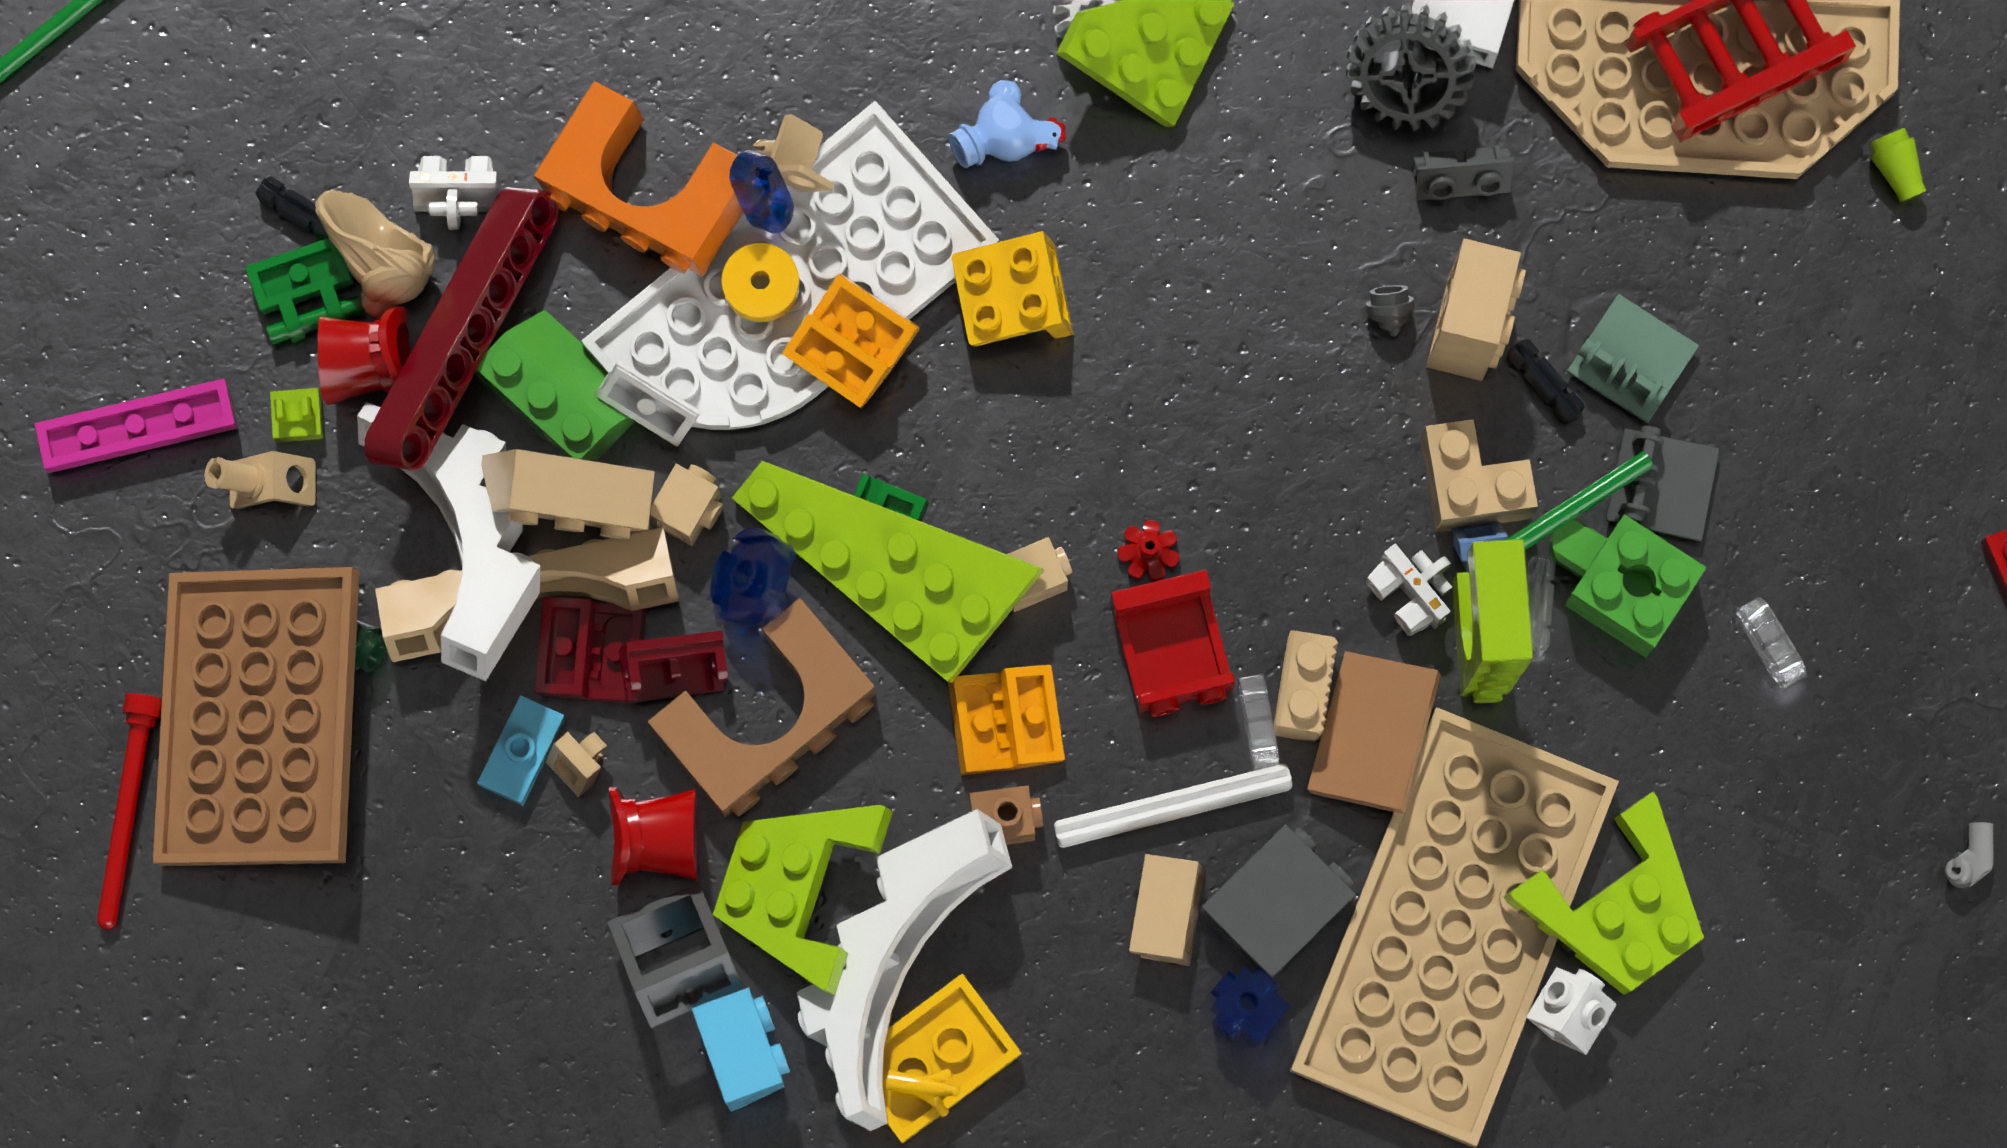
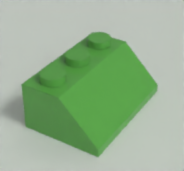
[476,310,635,462]

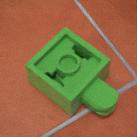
[1548,514,1707,658]

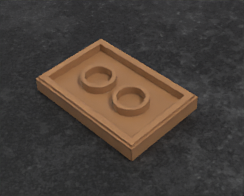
[1307,651,1441,814]

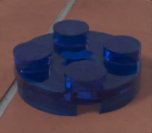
[710,528,795,627]

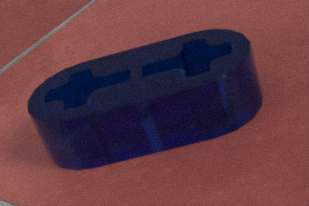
[729,150,794,234]

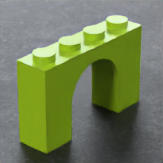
[1451,539,1533,703]

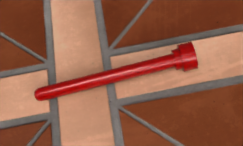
[97,693,162,930]

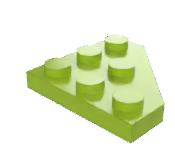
[1056,0,1235,127]

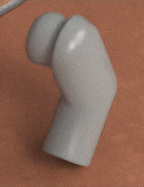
[1945,822,1994,888]

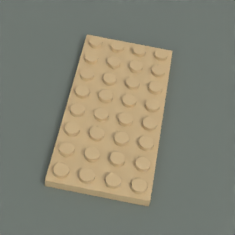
[1290,707,1619,1148]

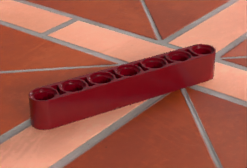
[364,187,558,470]

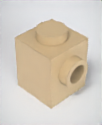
[649,464,723,546]

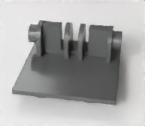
[1606,426,1719,542]

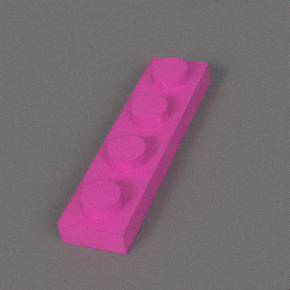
[35,378,238,473]

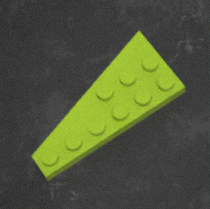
[732,461,1045,683]

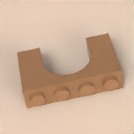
[647,598,876,818]

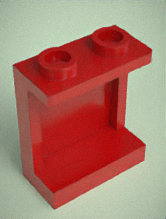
[1110,569,1235,717]

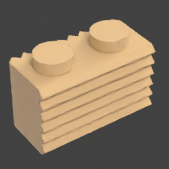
[1272,631,1338,742]

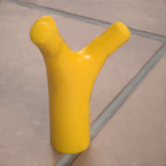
[886,1069,960,1117]

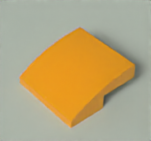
[782,274,920,408]
[948,665,1065,776]

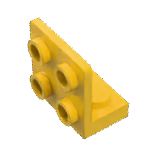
[952,231,1074,347]

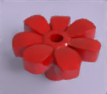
[1117,520,1179,582]

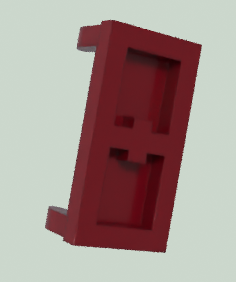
[618,630,728,703]

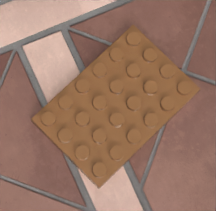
[153,567,359,866]

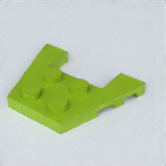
[1503,792,1704,995]
[713,805,893,995]

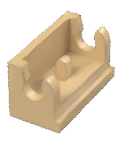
[1129,854,1206,966]

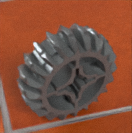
[1346,2,1476,132]

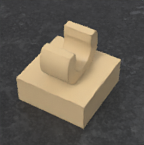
[545,732,607,797]

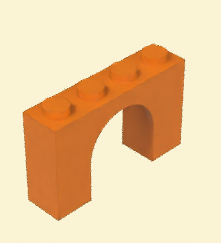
[533,81,763,276]

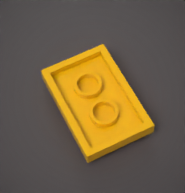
[882,974,1022,1144]

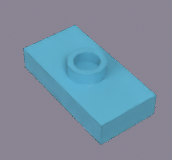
[477,695,566,806]

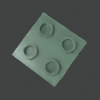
[1566,294,1699,424]

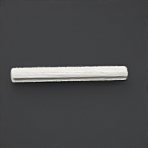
[1054,764,1293,848]

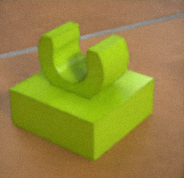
[270,388,324,443]

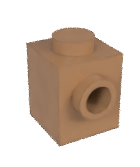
[970,785,1043,845]

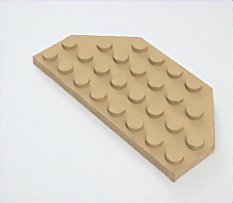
[1516,0,1900,179]

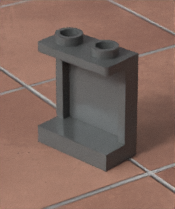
[1199,824,1356,983]

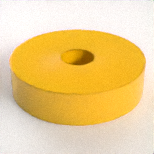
[722,243,800,322]

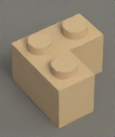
[1420,419,1538,532]

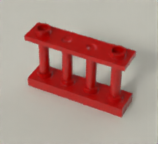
[1626,0,1856,143]

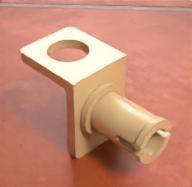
[750,114,834,192]
[204,451,316,509]

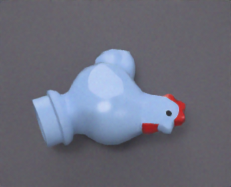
[948,80,1066,168]

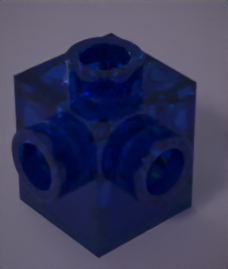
[1210,967,1291,1048]

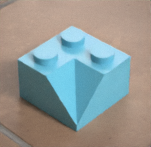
[692,987,790,1112]

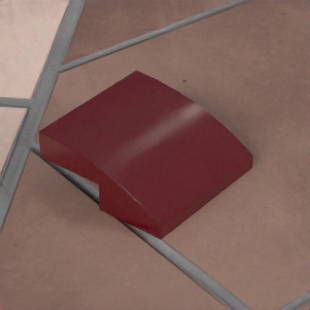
[534,597,647,704]

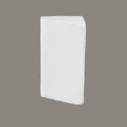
[595,360,701,447]

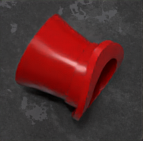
[318,306,409,406]
[609,787,697,886]

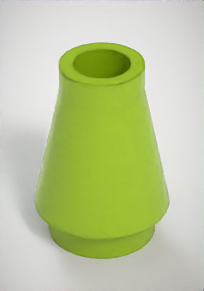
[1869,128,1927,202]

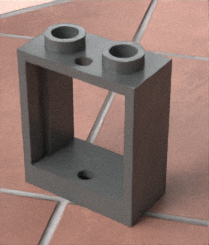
[607,883,743,1028]

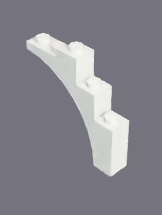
[357,402,540,681]
[797,809,1012,1131]

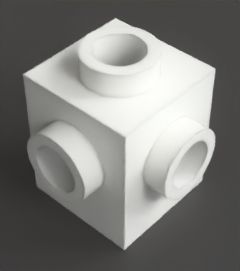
[1526,967,1617,1055]

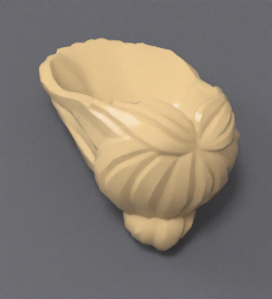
[315,189,436,319]

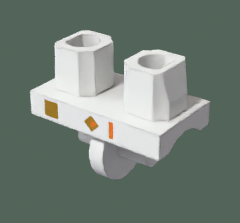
[409,156,500,230]
[1366,543,1453,636]

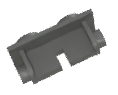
[1413,145,1514,201]

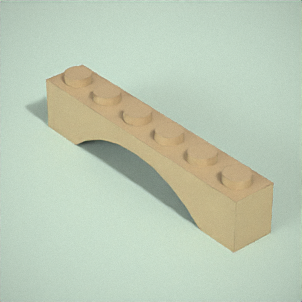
[375,527,679,663]

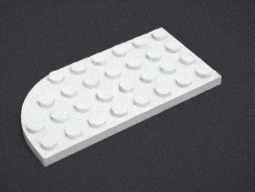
[581,101,999,430]

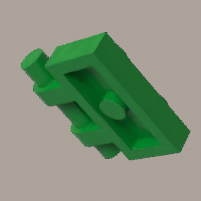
[245,238,364,345]

